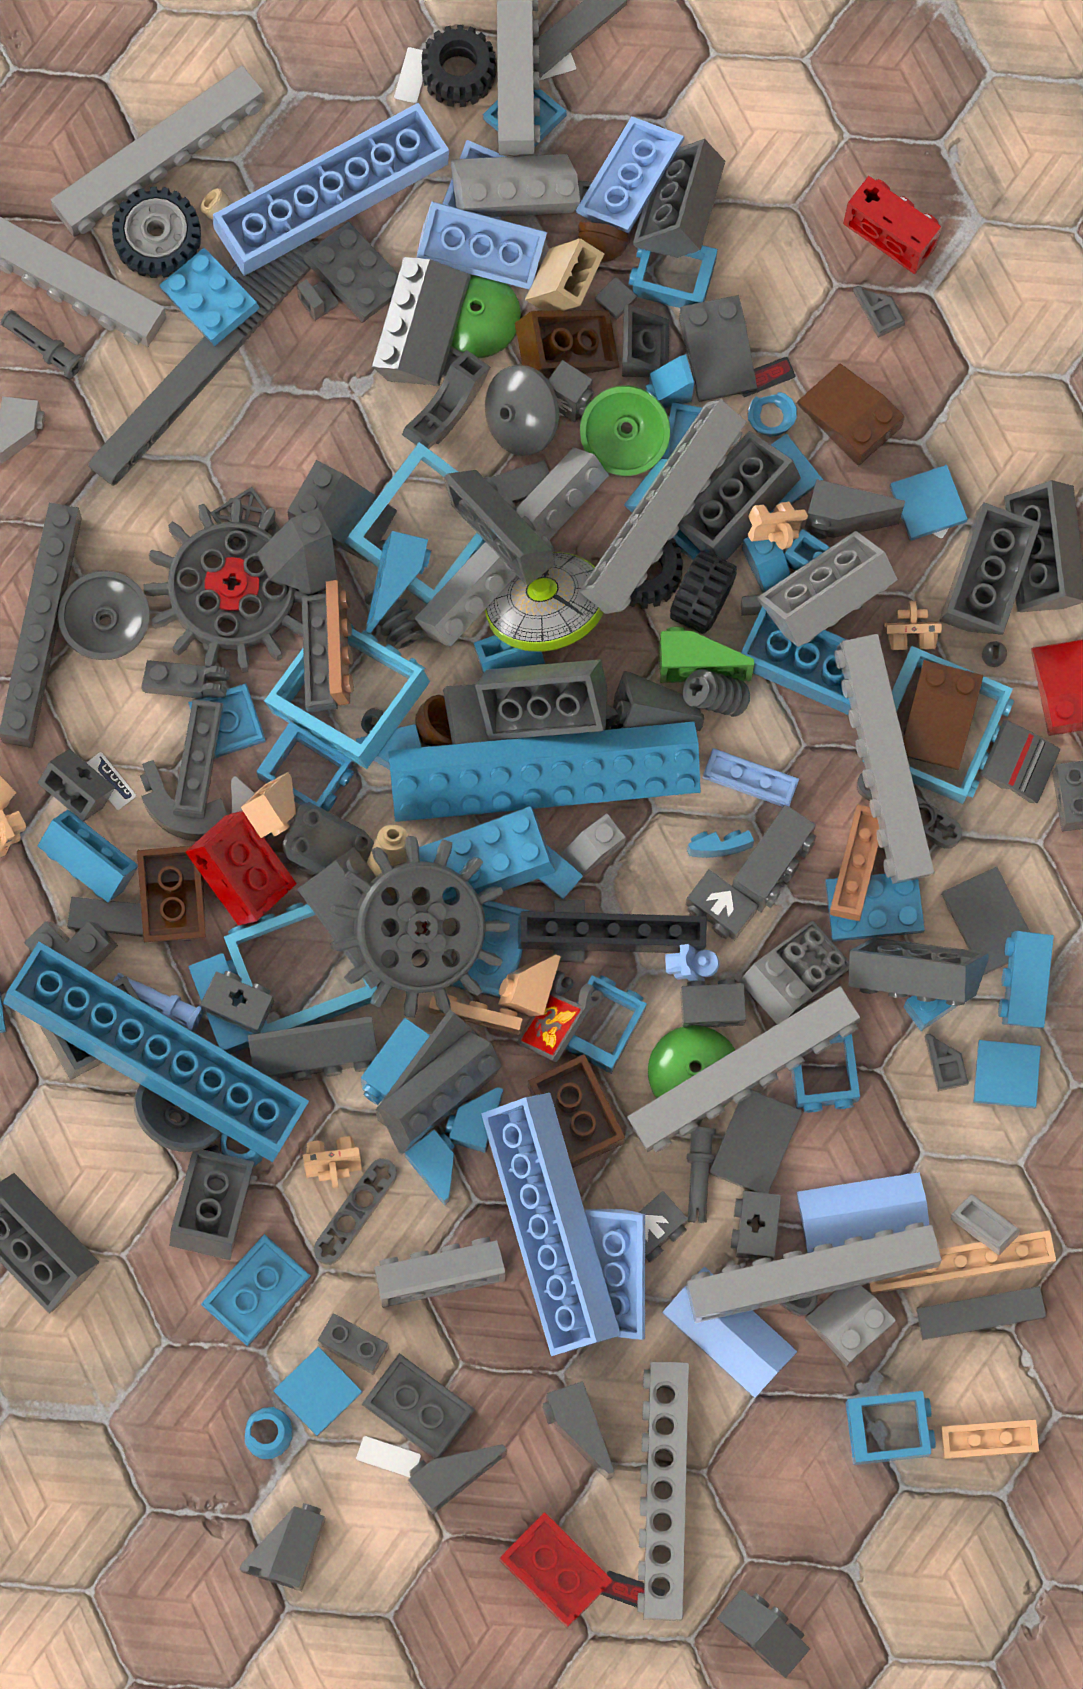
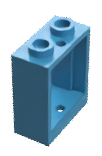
[629,245,718,308]
[257,721,354,812]
[565,975,647,1074]
[361,1018,430,1105]
[791,1034,860,1113]
[845,1391,936,1465]

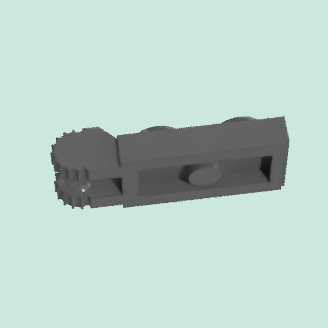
[141,660,230,699]

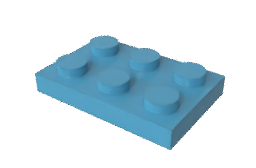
[159,248,260,346]
[825,874,925,942]

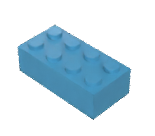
[741,606,851,715]
[419,806,556,904]

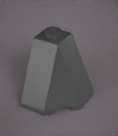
[257,507,338,596]
[611,671,704,732]
[240,1503,326,1592]

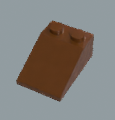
[515,310,620,380]
[796,363,905,466]
[903,660,984,770]
[137,845,206,943]

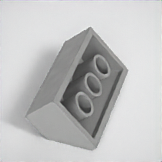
[451,154,580,217]
[757,531,898,647]
[374,1237,505,1308]

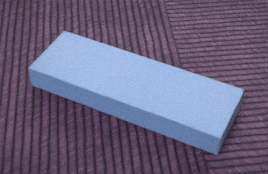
[702,748,799,807]

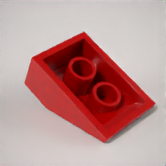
[1031,640,1083,736]

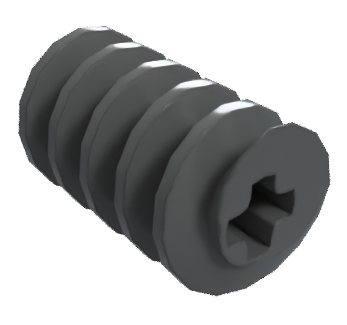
[364,589,424,650]
[683,669,750,717]

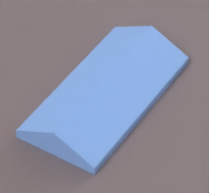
[576,116,684,233]
[416,201,547,290]
[796,1172,929,1253]
[585,1209,645,1340]
[662,1266,797,1398]

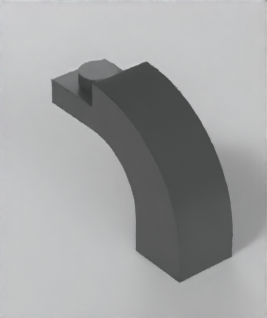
[402,350,491,449]
[140,760,227,841]

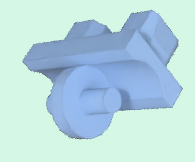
[665,944,720,981]

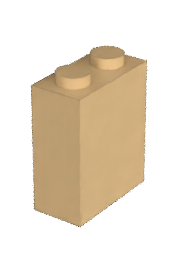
[525,239,604,311]

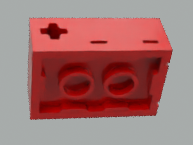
[843,176,941,275]
[185,810,297,926]
[499,1512,613,1628]

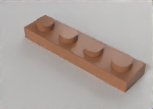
[326,580,354,706]
[830,805,880,921]

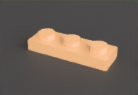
[429,995,522,1035]
[941,1420,1039,1459]

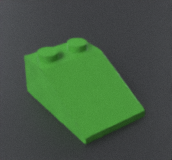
[659,627,754,683]

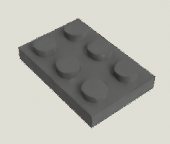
[303,221,399,323]

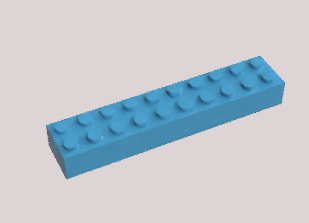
[388,722,701,822]
[3,942,309,1162]

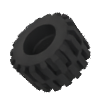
[421,25,495,107]
[629,538,683,609]
[670,550,737,634]

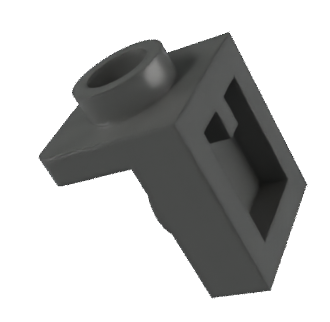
[297,279,338,321]

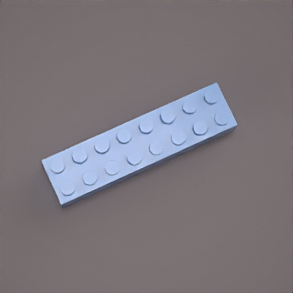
[213,103,449,276]
[481,1093,621,1356]

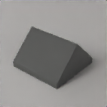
[622,304,669,377]

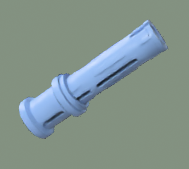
[113,973,204,1032]

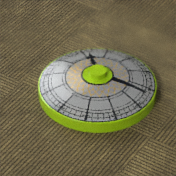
[485,552,604,652]

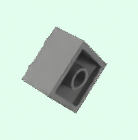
[804,1285,896,1367]

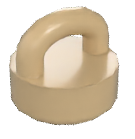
[201,189,231,219]

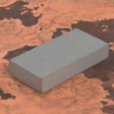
[951,1194,1020,1255]

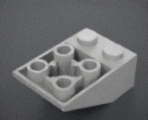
[739,920,849,1024]

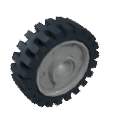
[112,186,201,278]

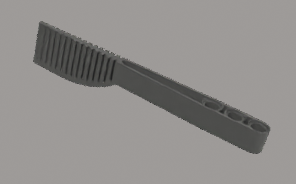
[88,240,316,486]

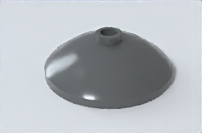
[485,365,559,456]
[58,571,150,660]
[134,1084,221,1152]

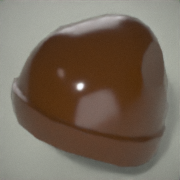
[577,222,630,263]
[415,695,452,747]

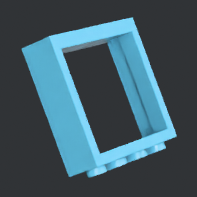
[344,442,485,604]
[264,624,430,769]
[862,646,1015,804]
[224,903,377,1033]

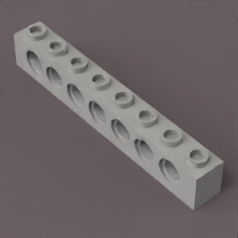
[637,1362,689,1621]

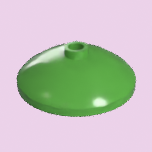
[451,274,521,358]
[580,386,671,476]
[648,1025,735,1107]

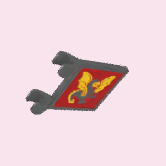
[516,971,603,1063]

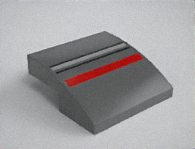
[981,720,1061,803]

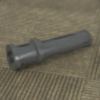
[0,309,84,379]
[686,1127,716,1223]

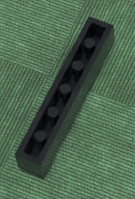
[518,911,707,953]

